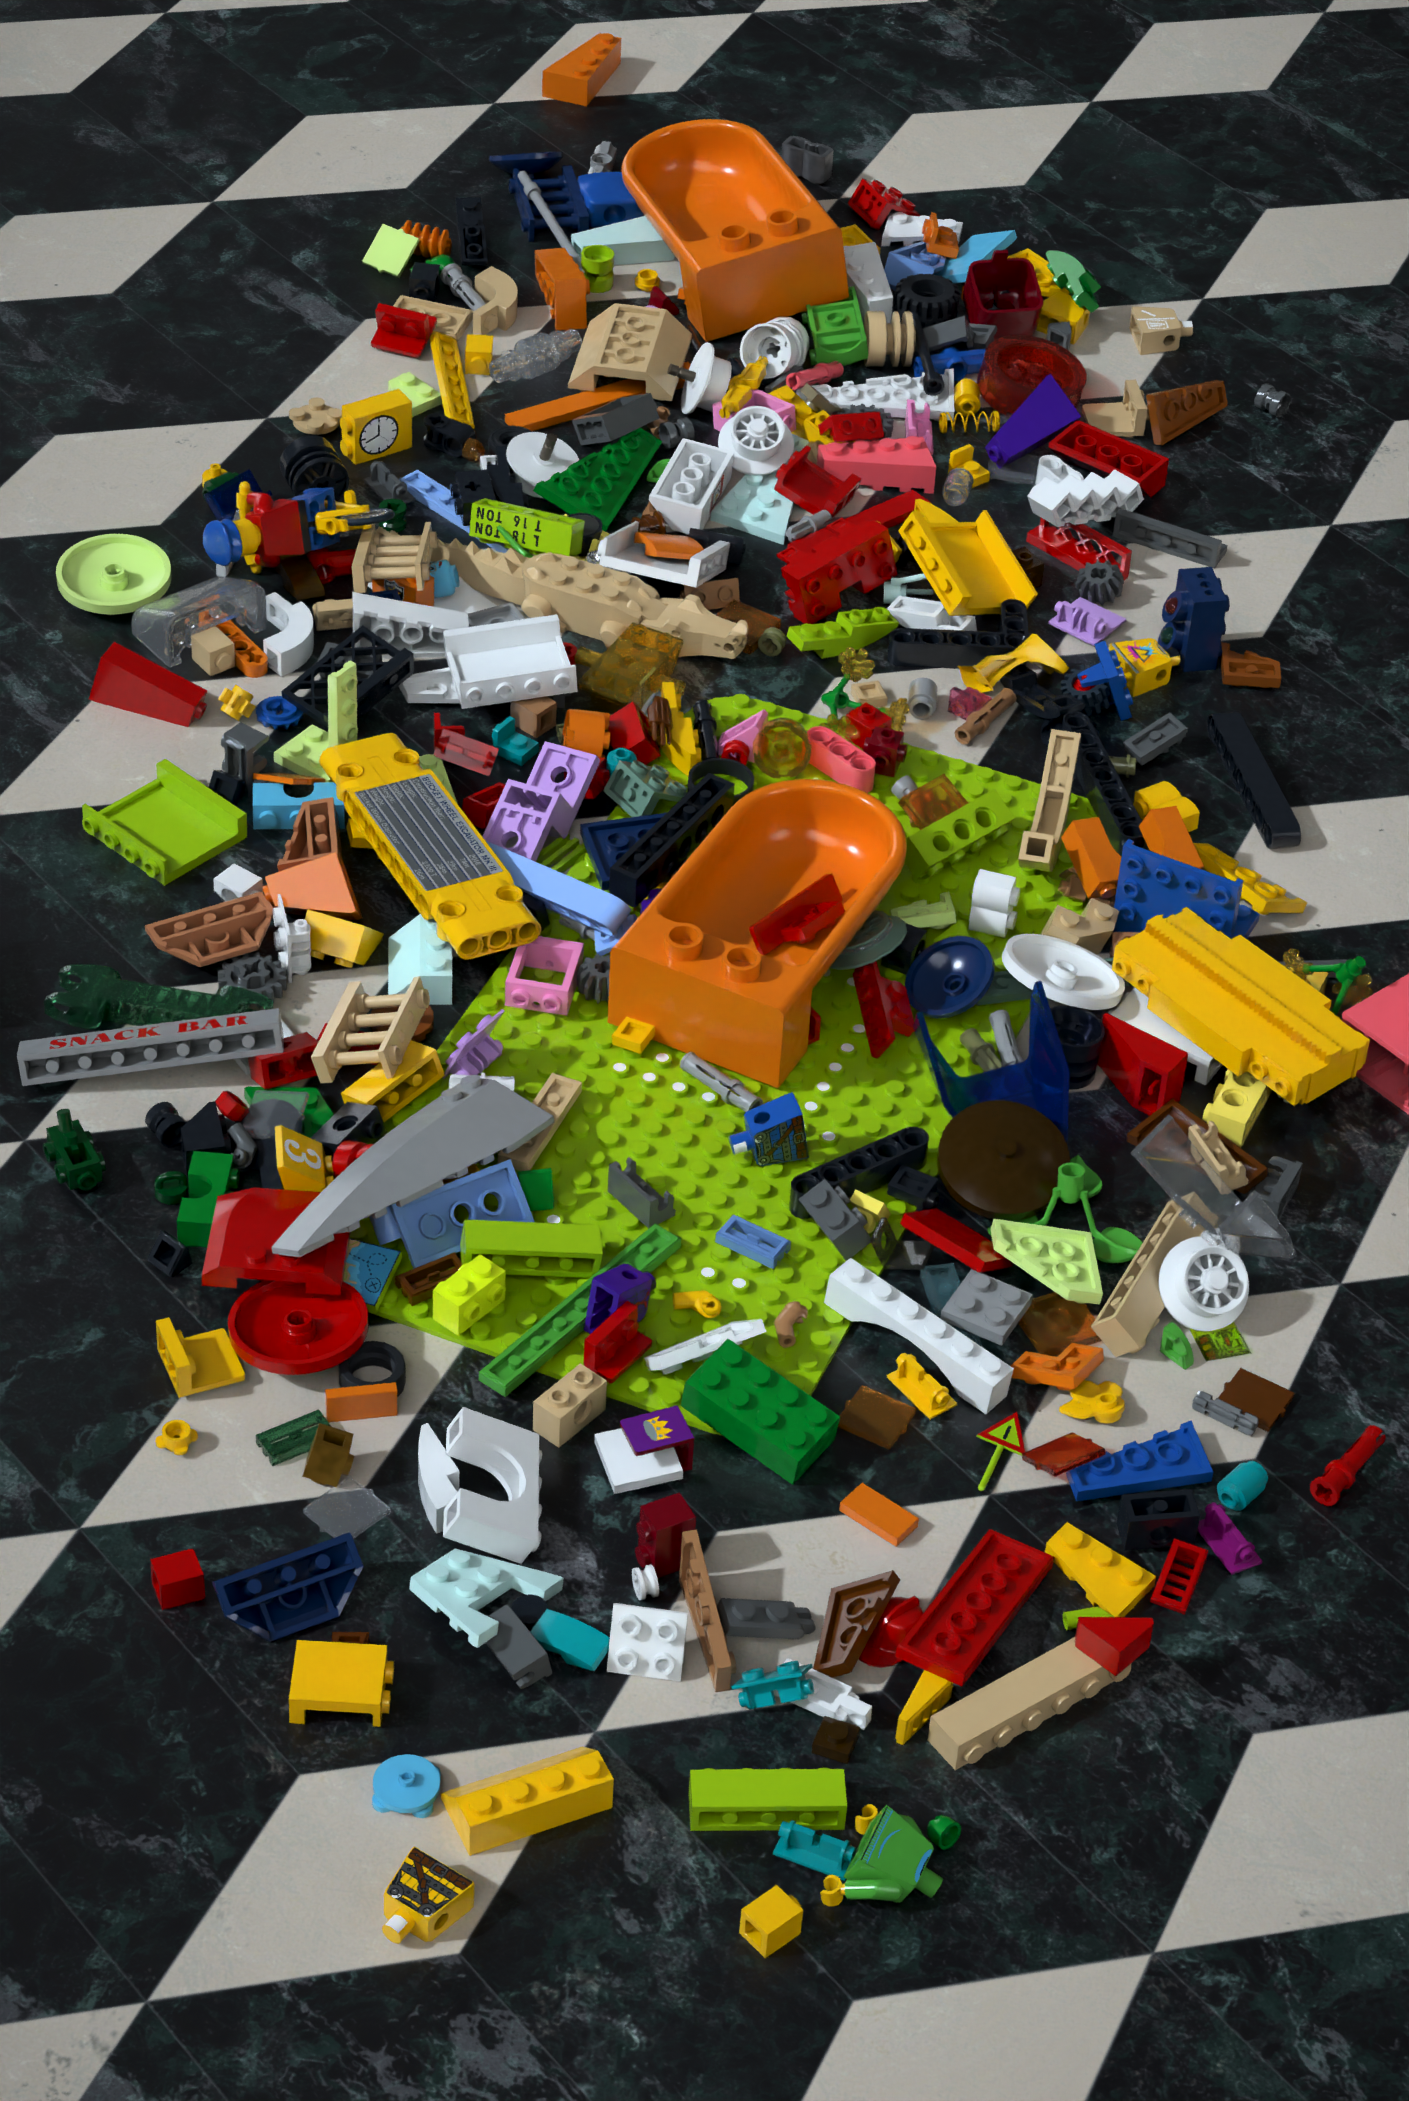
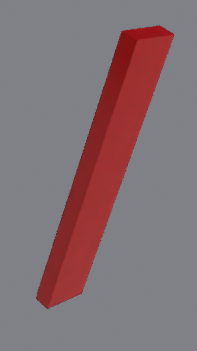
[787,490,931,554]

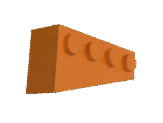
[535,248,590,331]

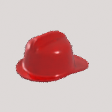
[859,1596,923,1668]

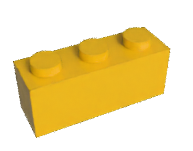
[341,1040,445,1122]

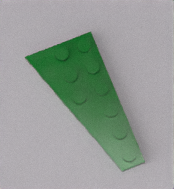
[533,428,662,532]

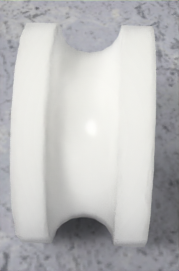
[632,1564,659,1600]

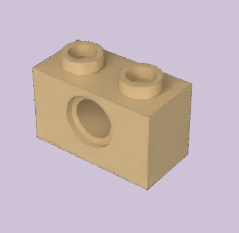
[533,1363,607,1448]

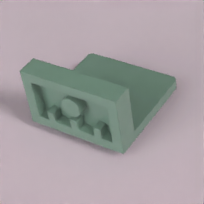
[603,760,687,817]

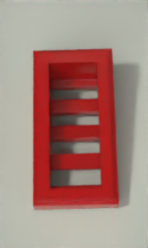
[462,782,505,829]
[1150,1538,1209,1615]

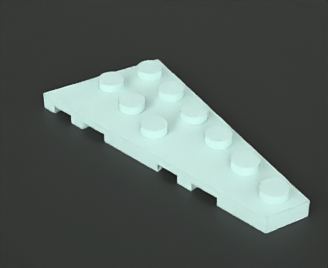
[710,434,809,545]

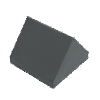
[1045,322,1071,355]

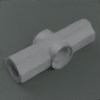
[588,141,617,174]

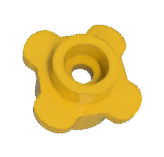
[155,1420,198,1455]

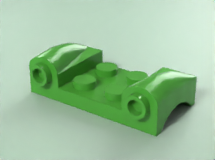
[801,286,868,366]

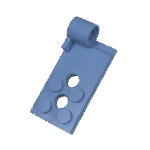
[369,1159,535,1269]

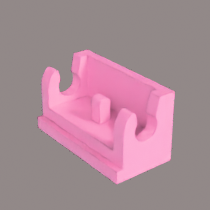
[905,399,934,455]

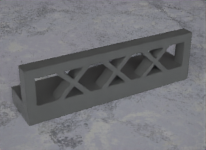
[1113,508,1228,569]

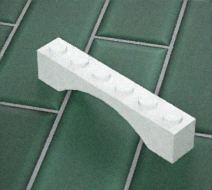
[824,1258,1014,1414]

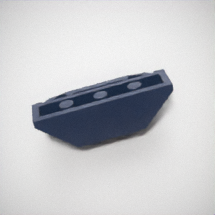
[212,1532,364,1642]

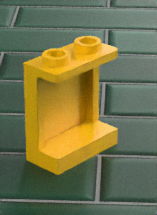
[289,1640,394,1727]

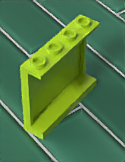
[82,759,247,886]

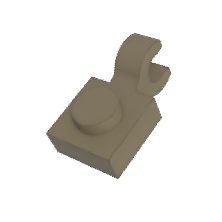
[800,383,842,415]

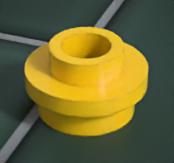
[635,269,660,292]

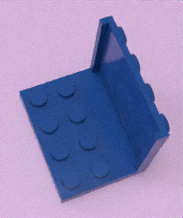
[1113,839,1260,939]

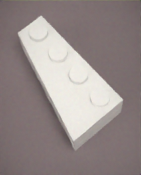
[843,242,893,323]

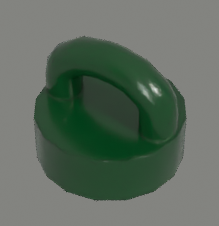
[154,1171,188,1205]

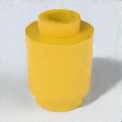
[954,379,981,416]

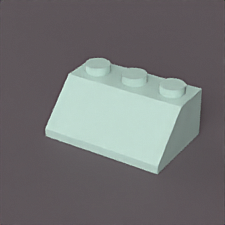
[388,914,452,1005]

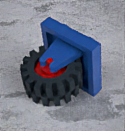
[1060,641,1134,721]

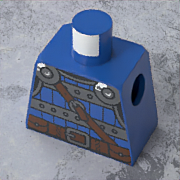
[729,1092,809,1166]

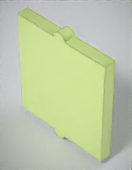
[362,224,420,278]

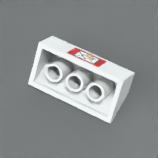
[649,438,734,535]

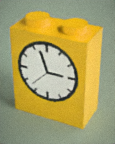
[340,389,412,465]

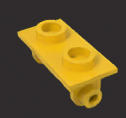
[887,1353,957,1420]

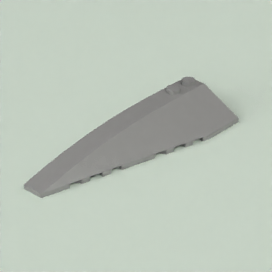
[271,1075,554,1257]

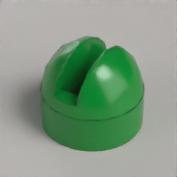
[927,1815,961,1850]

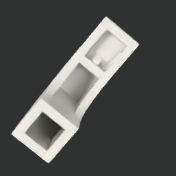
[263,592,314,677]

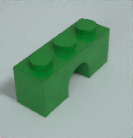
[177,1151,240,1248]

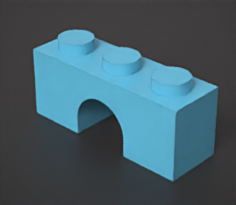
[253,782,345,829]

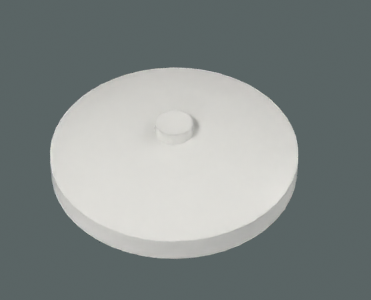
[1002,934,1125,1010]

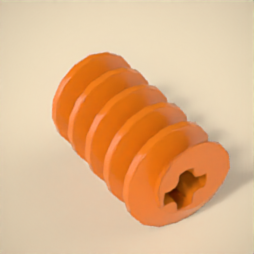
[400,220,452,258]

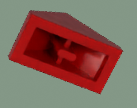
[1075,1617,1154,1676]

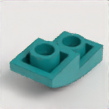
[530,1609,610,1671]

